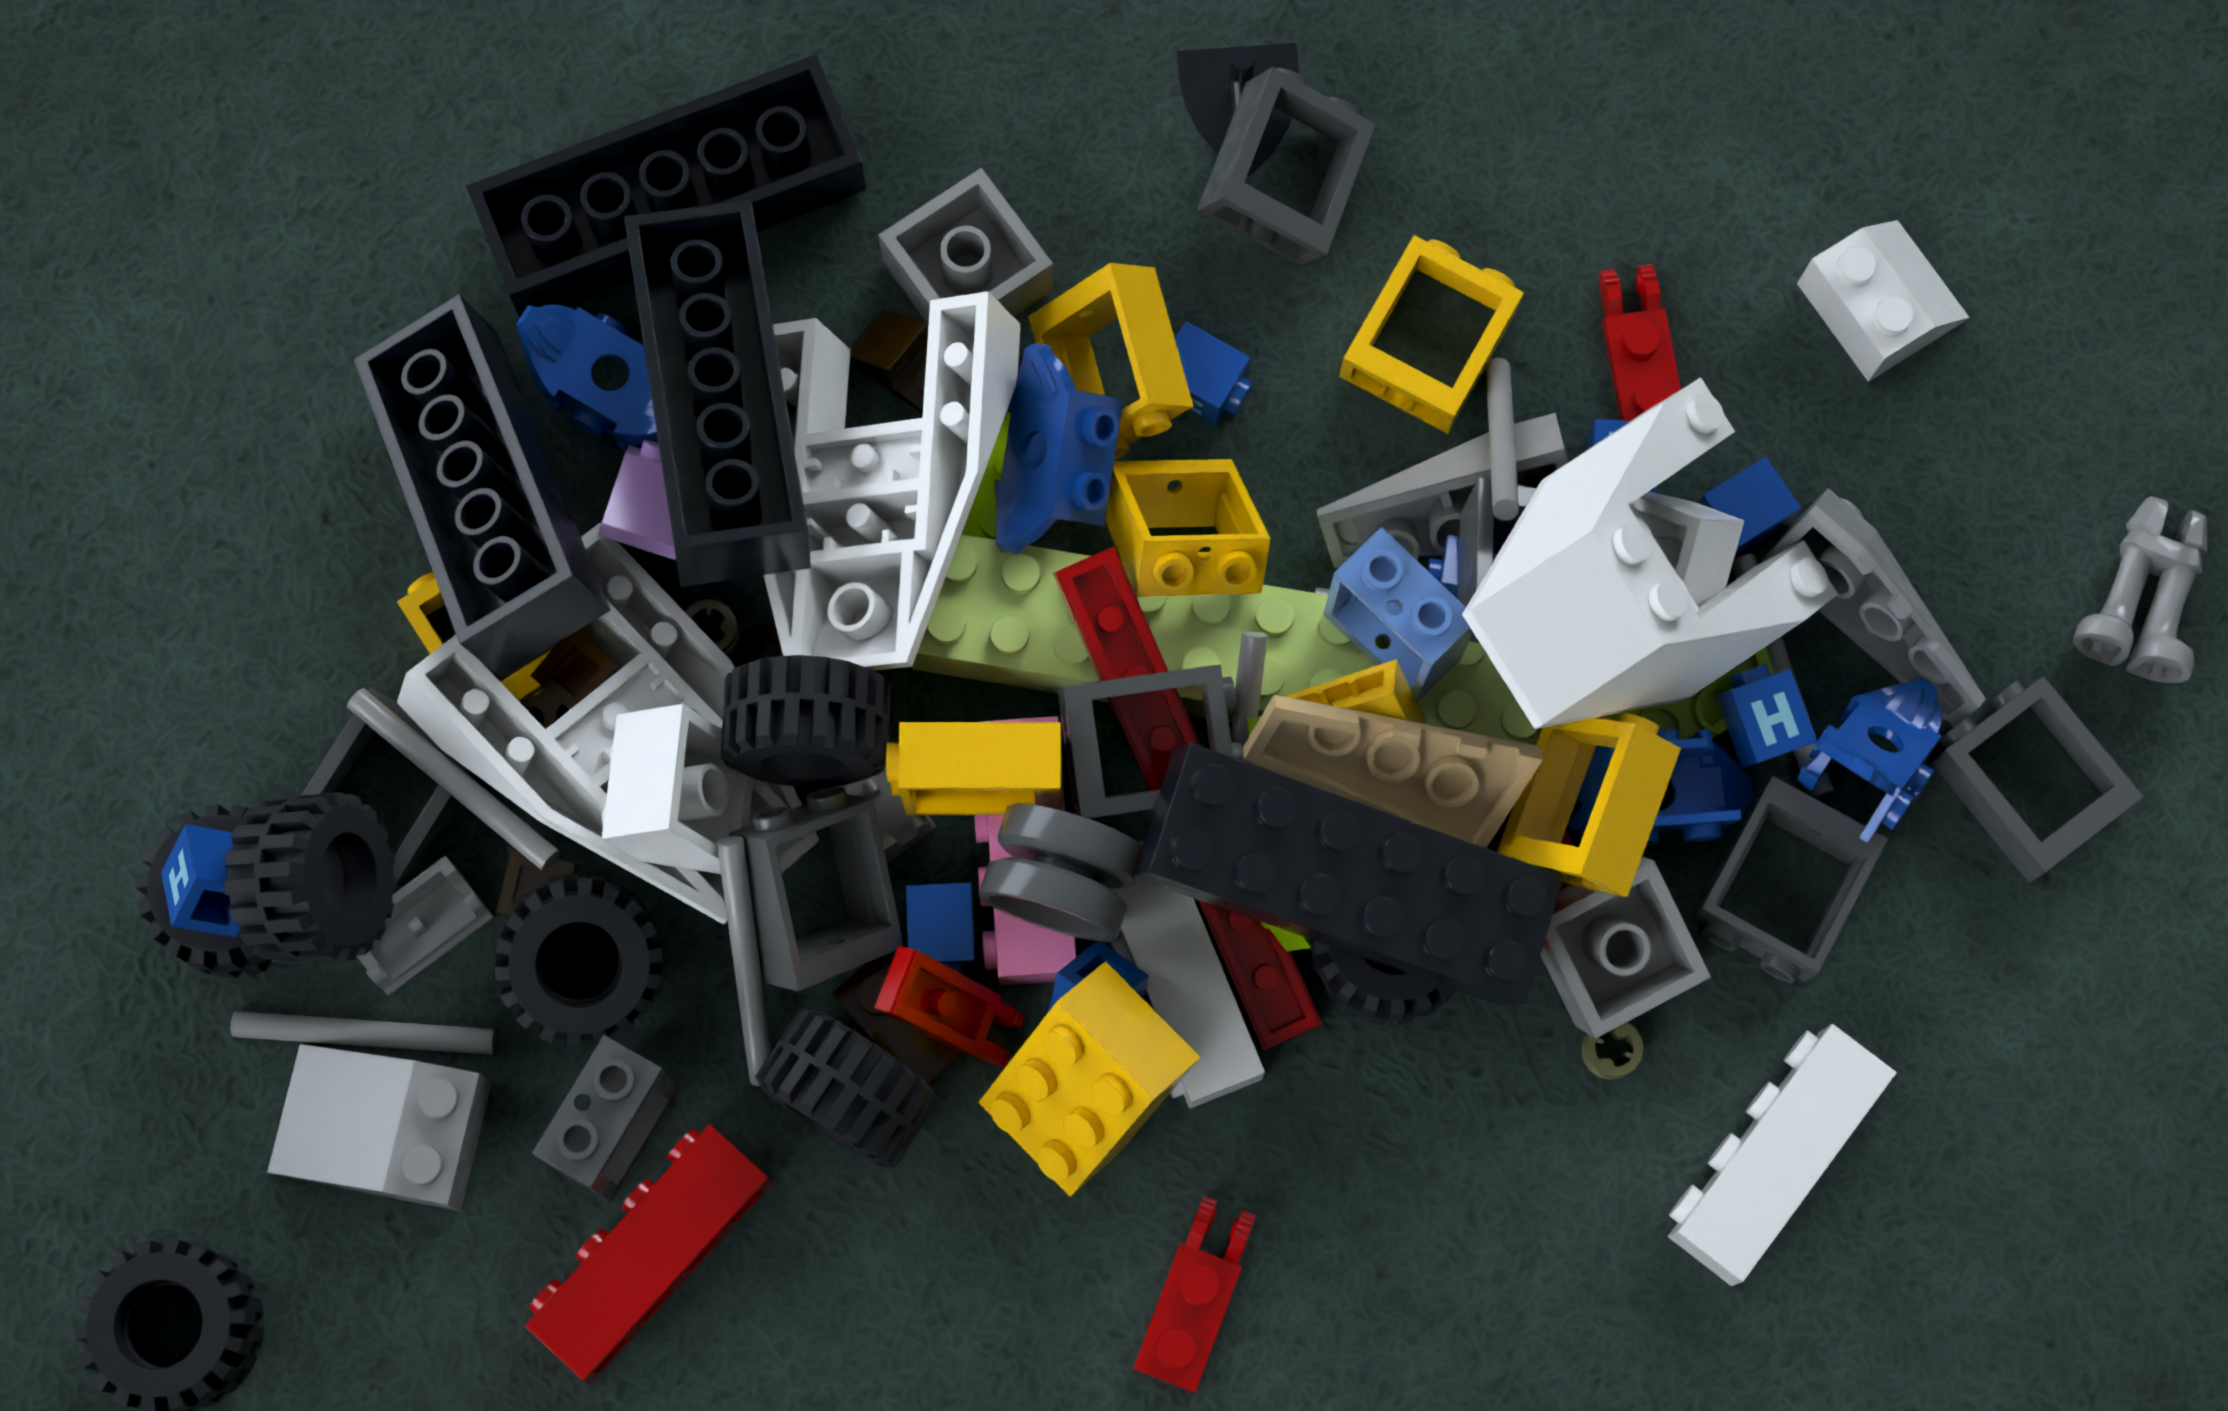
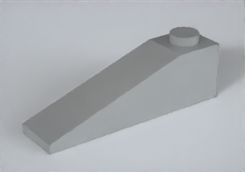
[1317,413,1569,568]
[1761,488,1986,727]

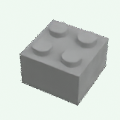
[878,168,1054,325]
[1540,856,1711,1038]

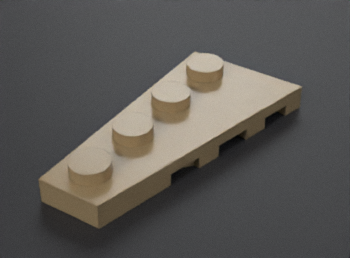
[1243,694,1543,848]

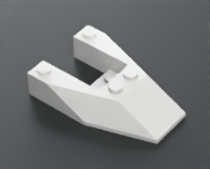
[764,291,1021,671]
[1462,377,1838,729]
[397,523,819,924]

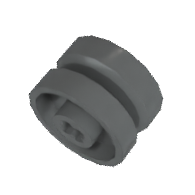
[979,803,1142,942]

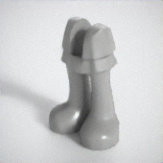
[2072,496,2208,683]

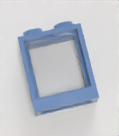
[1323,527,1473,702]

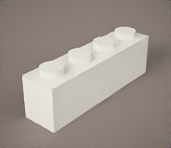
[1110,840,1265,1109]
[1667,1024,1897,1286]

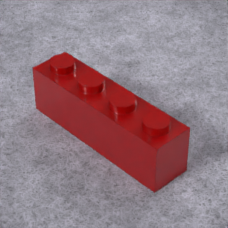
[524,1124,773,1383]

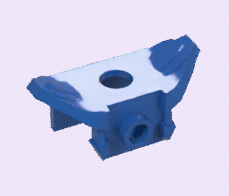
[516,305,658,452]
[994,344,1123,554]
[1797,677,1942,843]
[1568,729,1754,845]

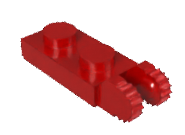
[1598,264,1681,421]
[874,946,1026,1067]
[1133,1195,1256,1394]

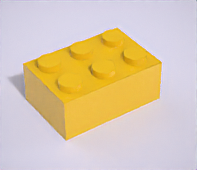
[978,961,1201,1197]

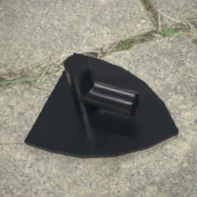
[1176,43,1299,177]

